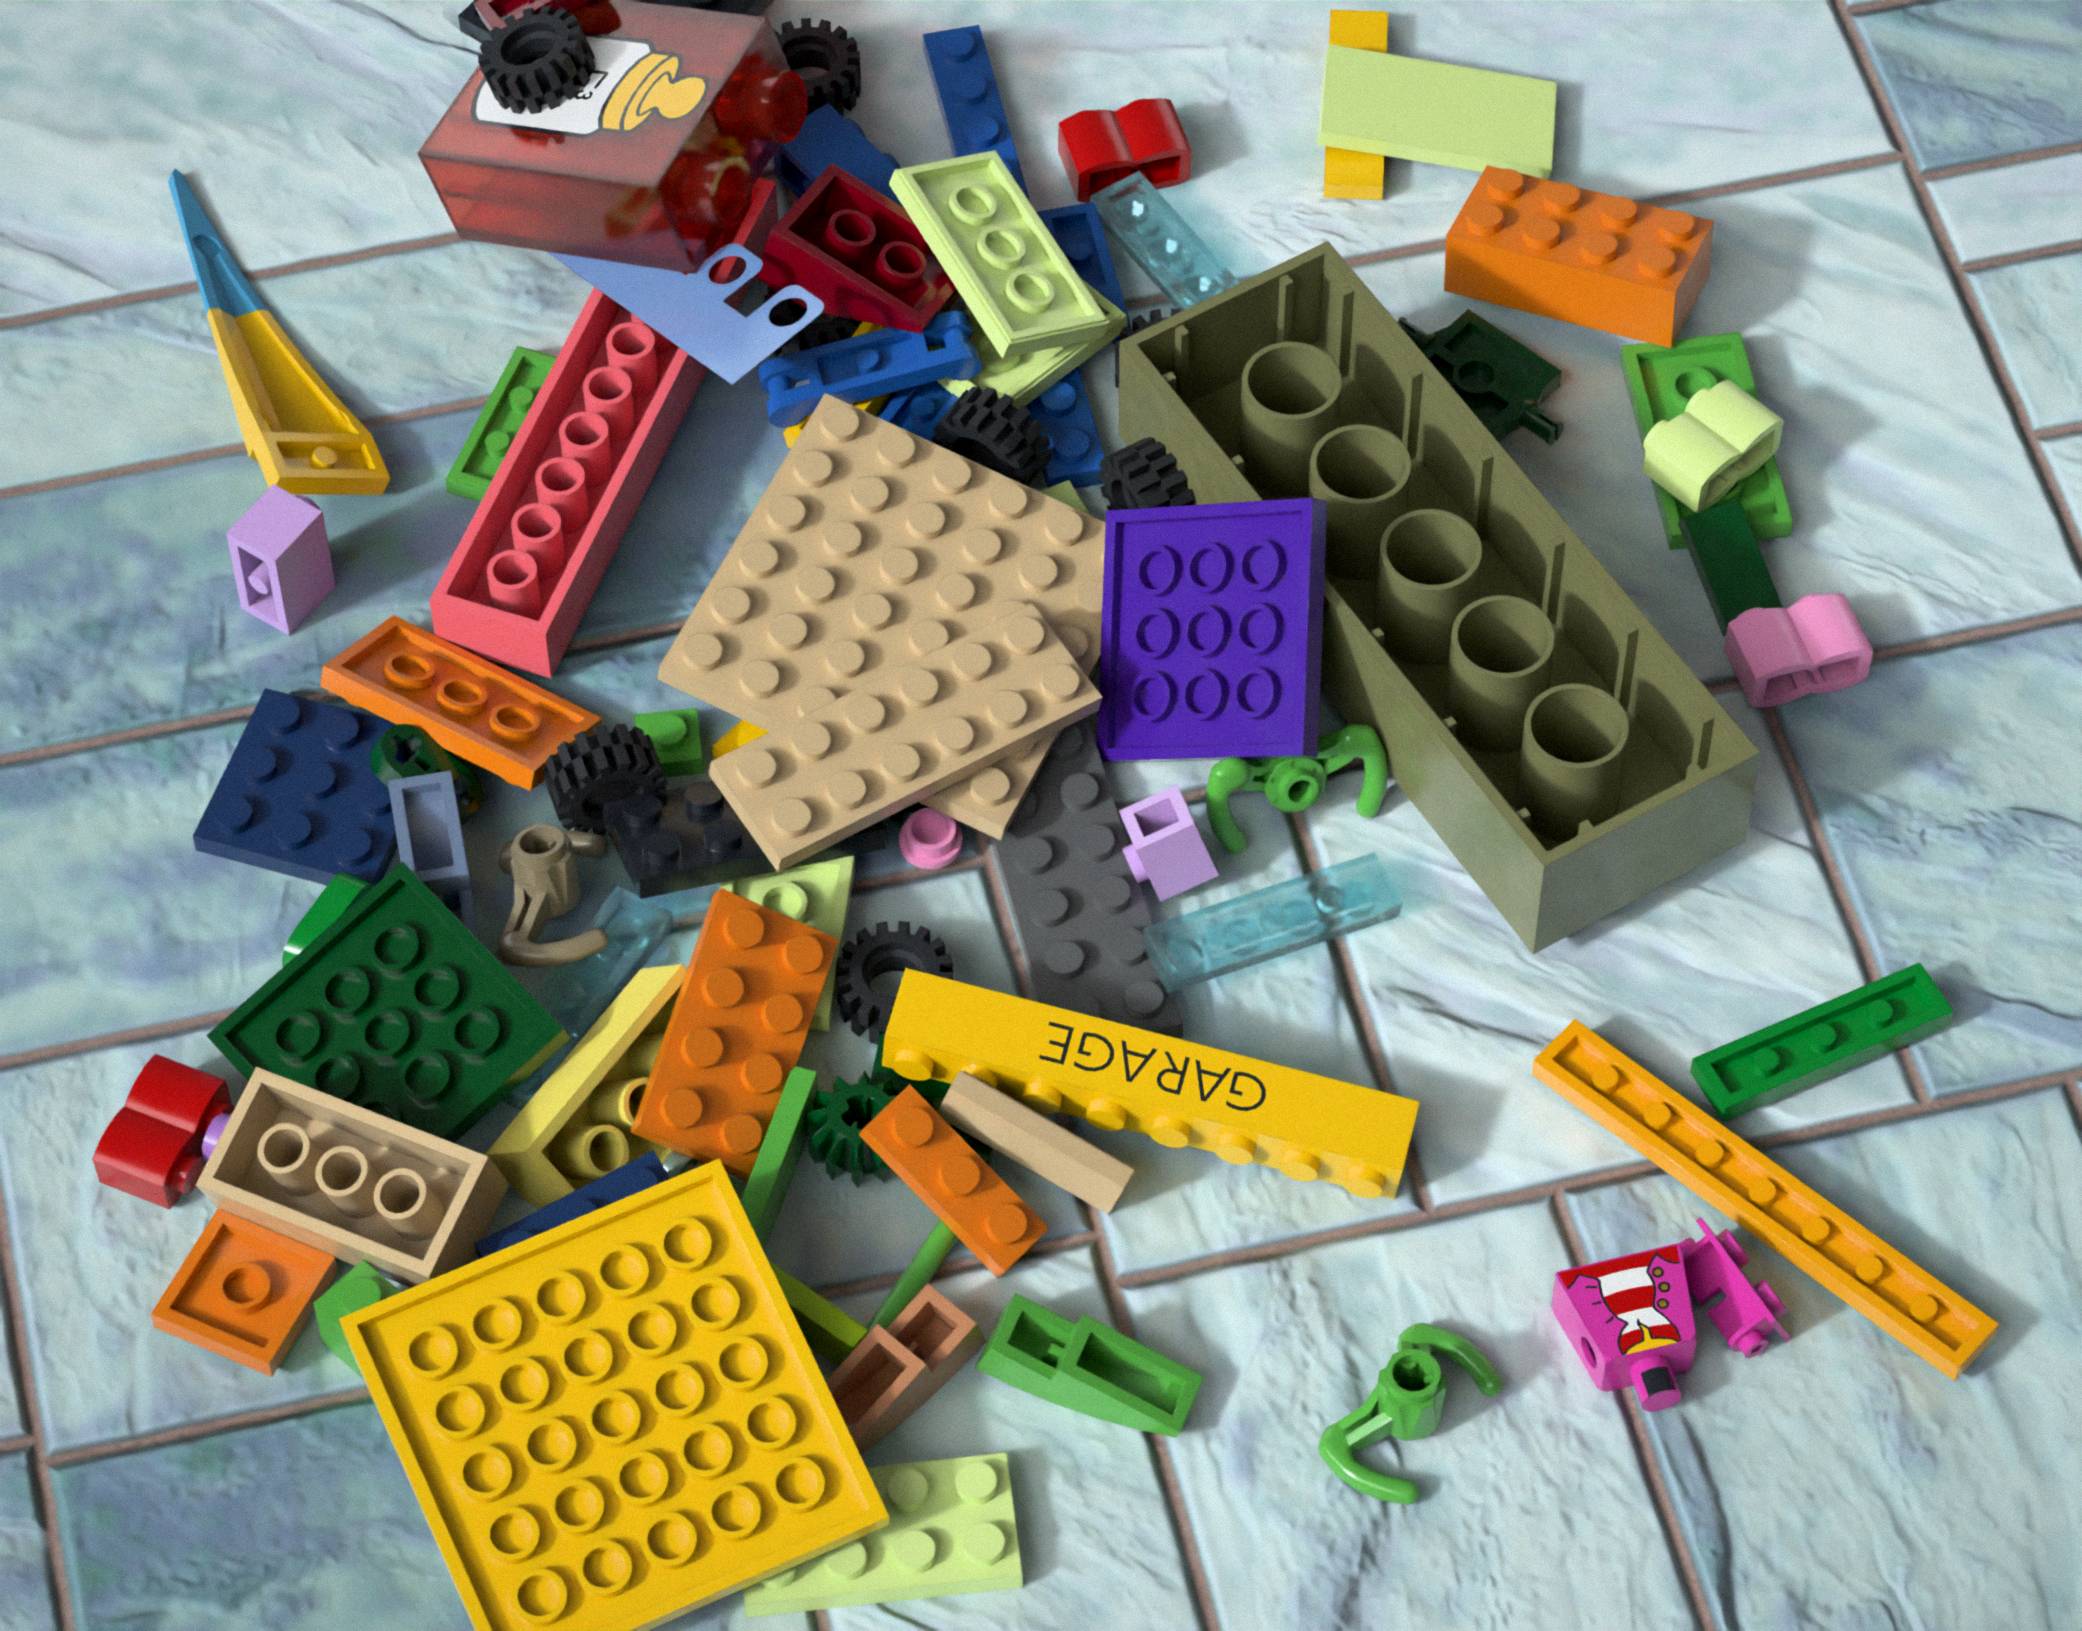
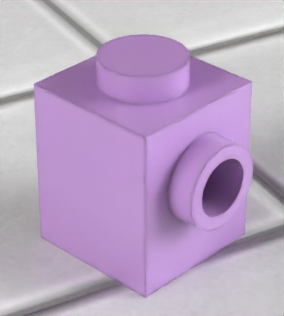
[1119,784,1219,902]

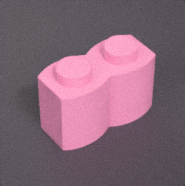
[1724,594,1873,708]

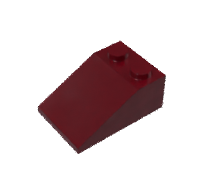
[754,163,958,334]

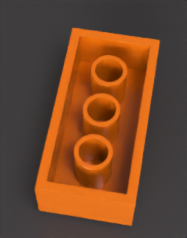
[1444,165,1714,348]

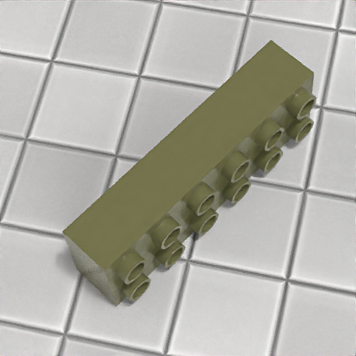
[1119,241,1761,955]

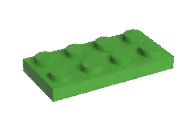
[1620,332,1793,550]

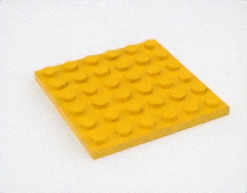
[339,1158,890,1631]

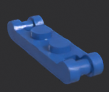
[758,310,982,428]

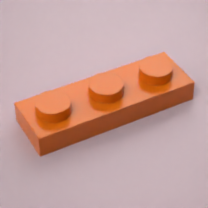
[858,1084,1049,1278]

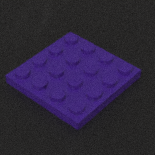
[1097,498,1327,763]

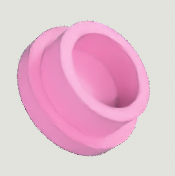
[899,807,963,869]

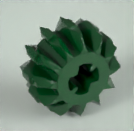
[804,1070,898,1188]

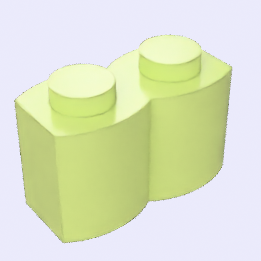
[1642,379,1784,513]

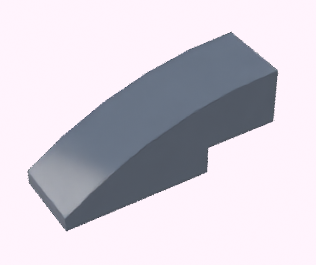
[388,770,480,941]

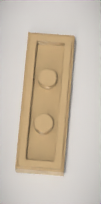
[937,1070,1134,1215]

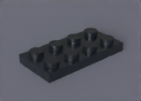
[603,781,887,899]

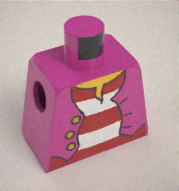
[1551,1243,1696,1412]

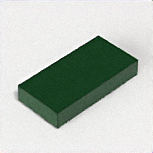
[1678,499,1783,637]

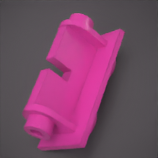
[1679,1217,1792,1358]

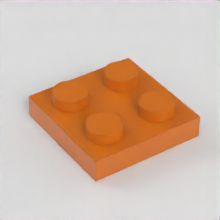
[151,1208,338,1377]

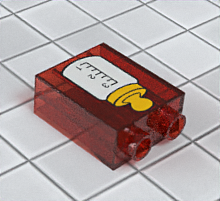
[417,0,807,274]

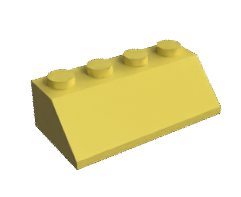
[484,964,687,1210]

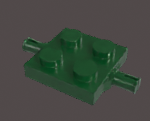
[1396,309,1564,445]

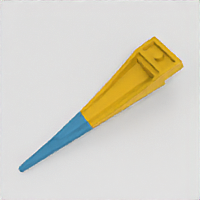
[168,169,390,495]

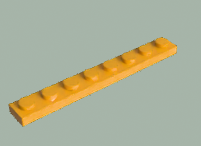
[1532,1019,1999,1381]

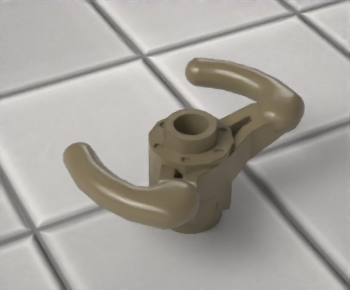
[497,824,609,968]

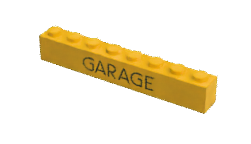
[882,968,1420,1199]

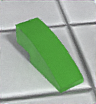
[975,1293,1204,1438]

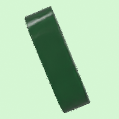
[370,724,483,826]

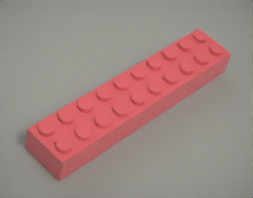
[429,152,779,679]

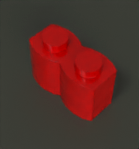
[1058,98,1192,203]
[92,1054,235,1210]

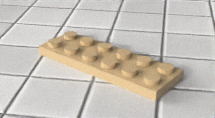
[709,603,1102,872]

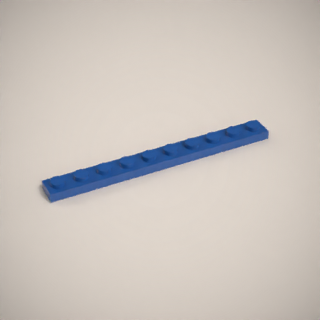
[923,25,1105,489]

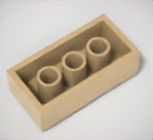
[196,1067,510,1288]

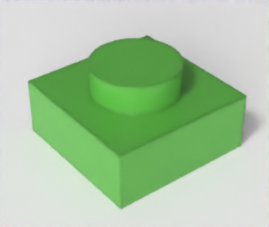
[634,708,704,777]

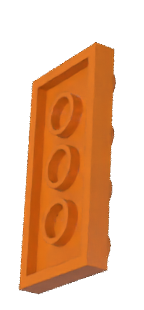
[320,615,602,792]
[631,888,839,1182]

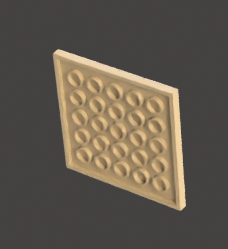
[657,393,1106,841]

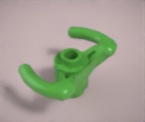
[1206,724,1388,854]
[1318,1322,1504,1505]

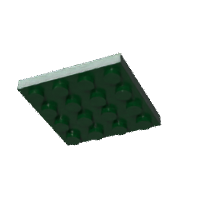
[206,861,571,1143]

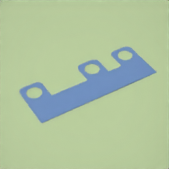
[543,178,824,385]

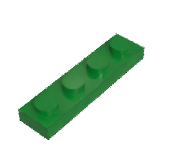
[1690,962,1954,1123]

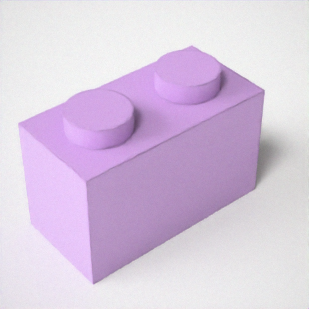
[226,484,336,636]

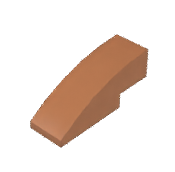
[825,1283,986,1455]

